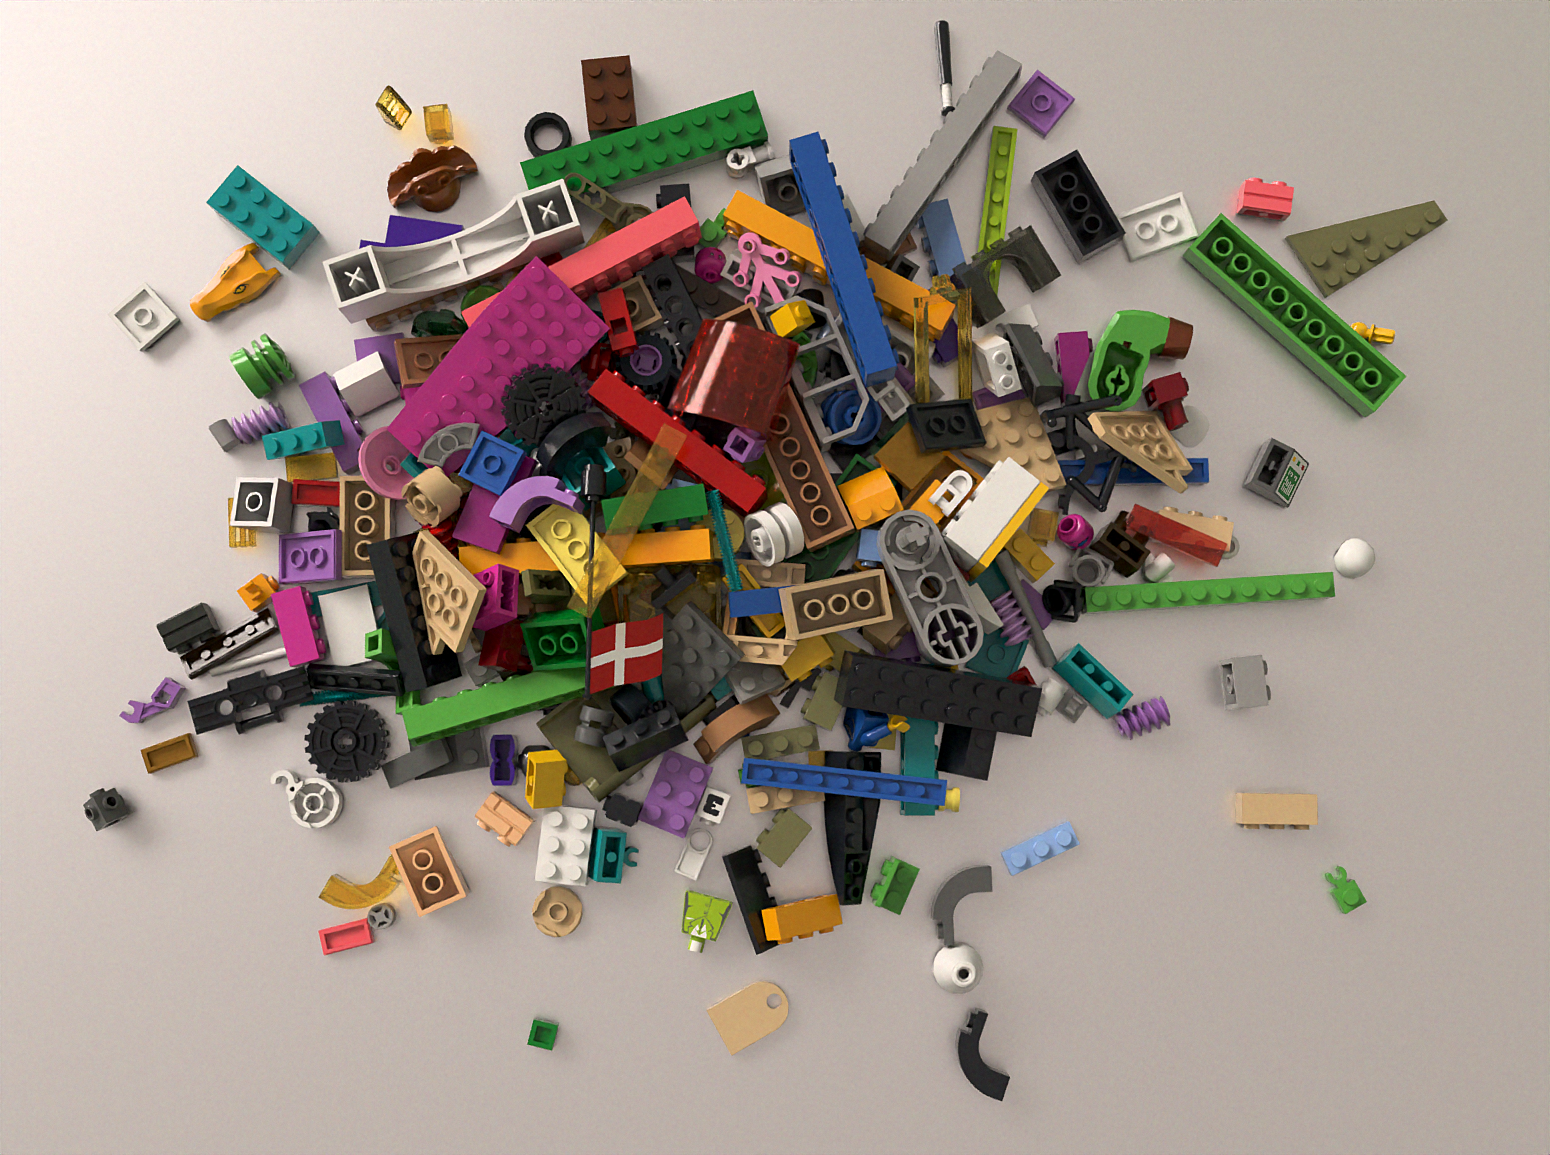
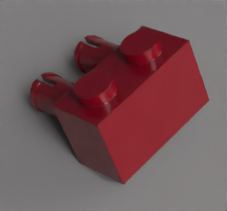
[1142,372,1189,432]
[478,619,533,673]

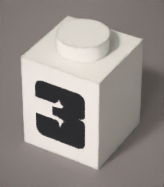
[696,786,731,826]

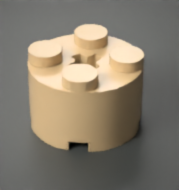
[401,466,463,527]

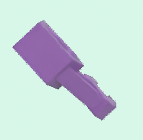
[119,677,186,723]

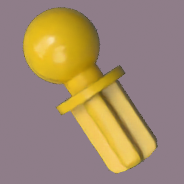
[1350,322,1395,344]

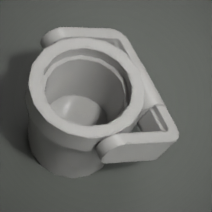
[1068,547,1114,588]

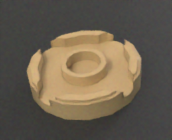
[532,886,583,937]

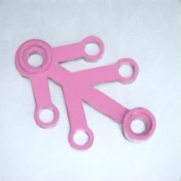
[733,232,802,308]

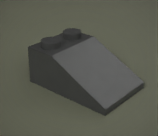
[408,726,490,780]

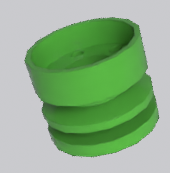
[229,333,295,400]

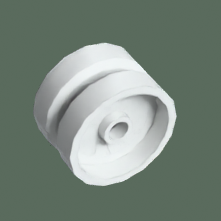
[744,502,804,567]

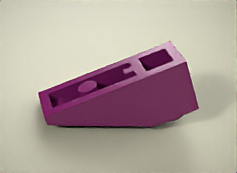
[1054,331,1093,407]

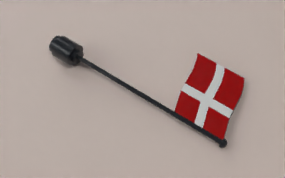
[580,464,663,700]

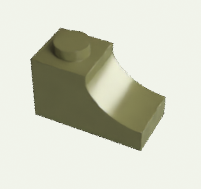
[521,569,570,604]

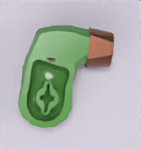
[1088,310,1193,411]

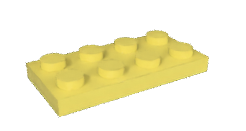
[526,504,629,604]

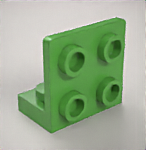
[870,856,920,915]

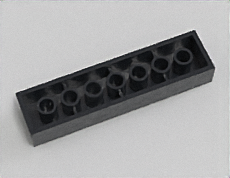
[834,650,1042,737]

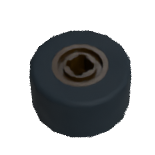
[610,684,651,725]

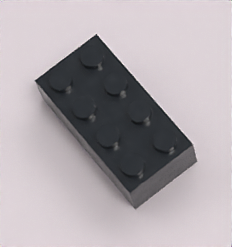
[1031,150,1126,264]

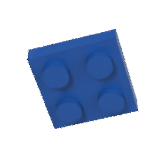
[458,431,527,496]

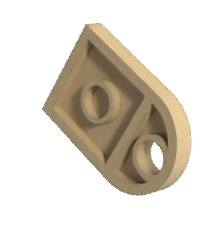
[707,981,789,1056]

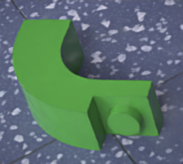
[365,628,426,715]

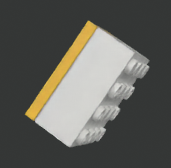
[941,457,1049,582]

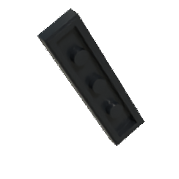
[306,663,406,696]

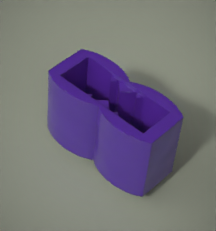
[490,735,519,786]

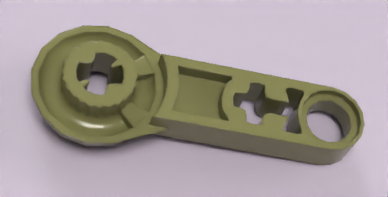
[564,173,653,231]

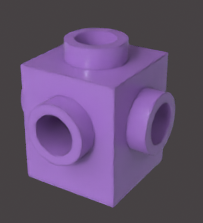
[723,425,767,463]

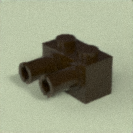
[1088,510,1154,578]

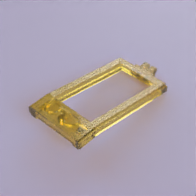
[914,274,974,406]

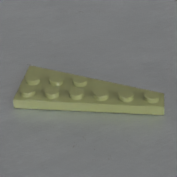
[1285,201,1448,298]

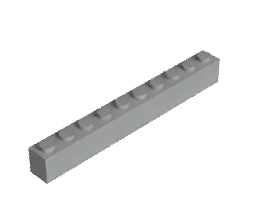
[863,50,1022,261]

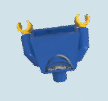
[843,707,910,752]

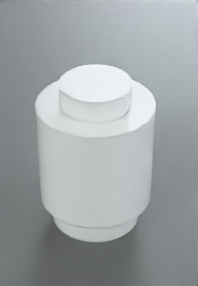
[1037,678,1065,716]

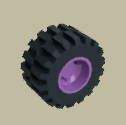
[615,331,677,395]

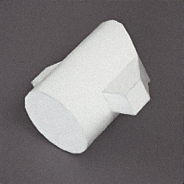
[1142,553,1175,583]

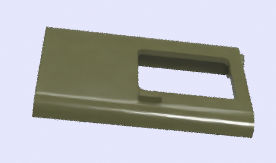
[536,684,718,802]

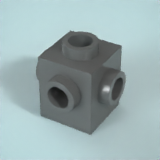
[83,788,128,831]

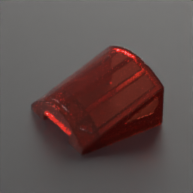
[668,319,800,441]

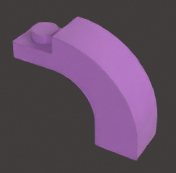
[489,476,585,533]

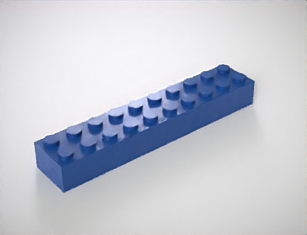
[789,131,899,388]

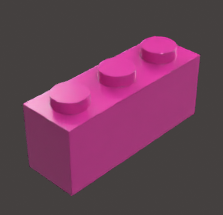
[271,586,326,668]

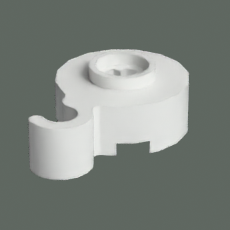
[270,770,343,828]

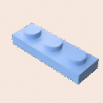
[1000,821,1080,876]

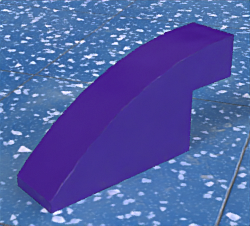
[359,215,465,249]

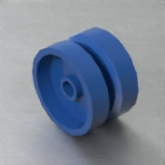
[821,390,882,445]

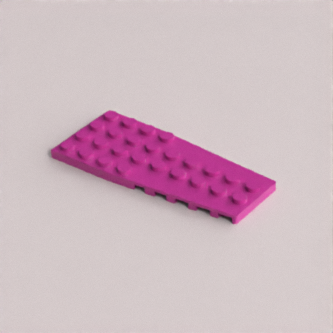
[387,256,610,477]

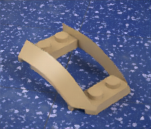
[722,559,806,665]

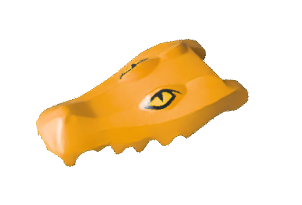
[190,242,281,322]

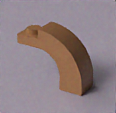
[693,694,780,765]

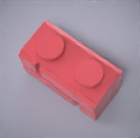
[1236,178,1294,221]

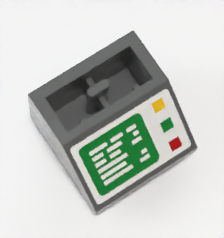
[1243,438,1309,508]

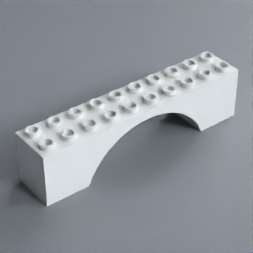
[322,179,585,324]

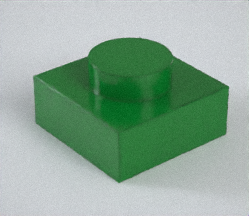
[527,1018,559,1051]

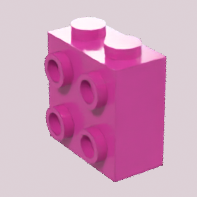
[473,563,519,631]

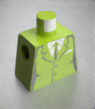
[681,890,733,953]

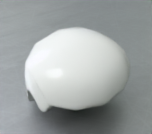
[1334,538,1375,579]

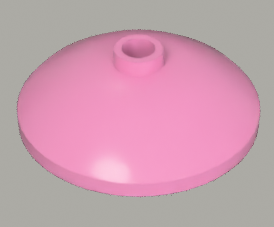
[358,426,414,500]

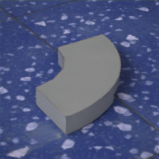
[417,422,479,467]

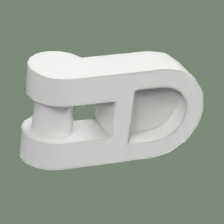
[928,470,972,517]

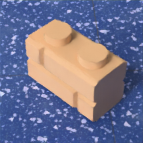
[475,791,536,847]

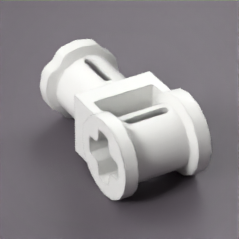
[726,141,775,179]

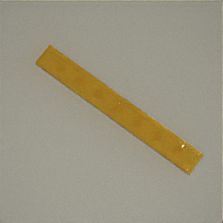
[567,424,687,619]

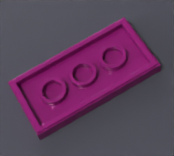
[452,456,537,554]

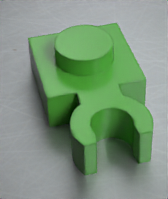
[1325,866,1367,914]

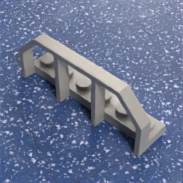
[762,296,869,453]

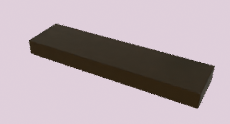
[180,608,280,680]

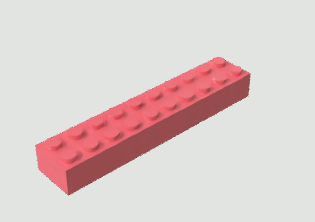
[461,196,702,327]

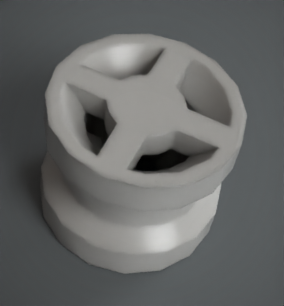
[367,903,396,930]

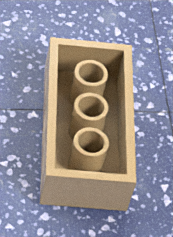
[339,476,396,579]
[778,569,893,640]

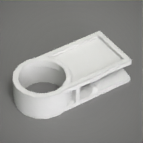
[674,828,713,881]

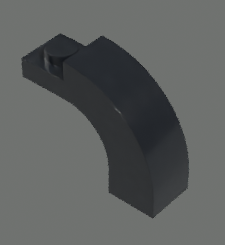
[536,412,611,481]
[955,1008,1010,1101]

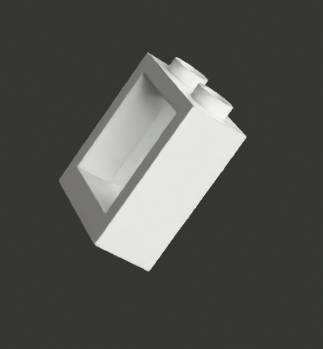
[970,332,1022,397]

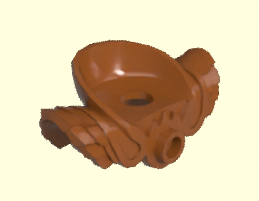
[387,145,478,212]

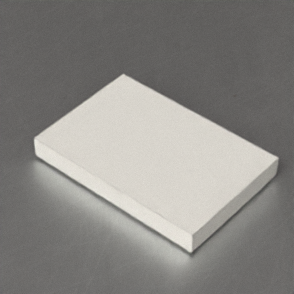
[1116,192,1199,262]
[318,584,379,666]

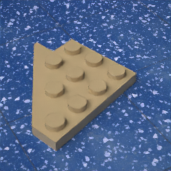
[959,397,1066,493]
[1087,411,1193,494]
[412,530,487,655]

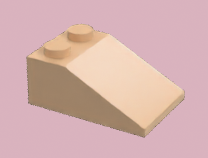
[389,826,470,917]

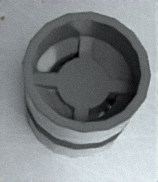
[574,705,615,748]

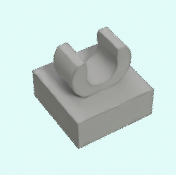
[1055,688,1090,723]

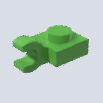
[698,208,727,248]

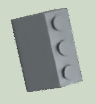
[1003,323,1064,407]

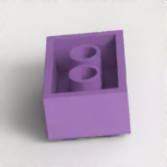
[637,750,714,838]

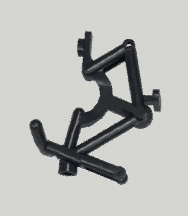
[1040,394,1137,515]

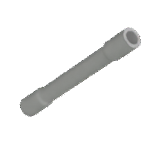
[995,549,1058,668]

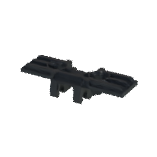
[187,666,314,735]

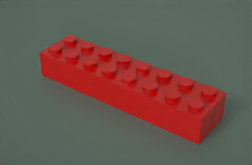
[587,369,768,518]

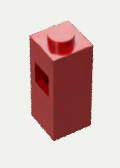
[598,287,640,357]

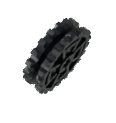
[501,363,586,448]
[304,700,391,783]

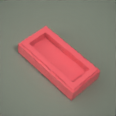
[318,918,375,955]

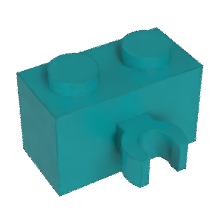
[588,827,639,883]

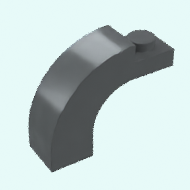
[931,865,993,945]

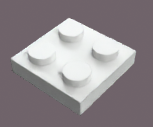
[107,282,180,352]

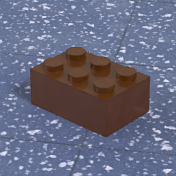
[581,55,638,140]

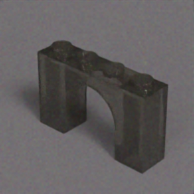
[947,225,1061,329]

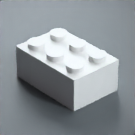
[535,805,597,887]

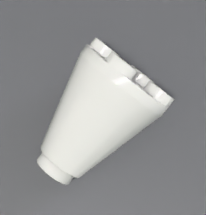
[932,942,983,994]

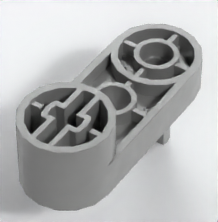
[876,510,984,667]

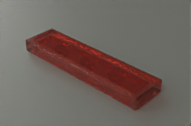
[1124,504,1227,567]

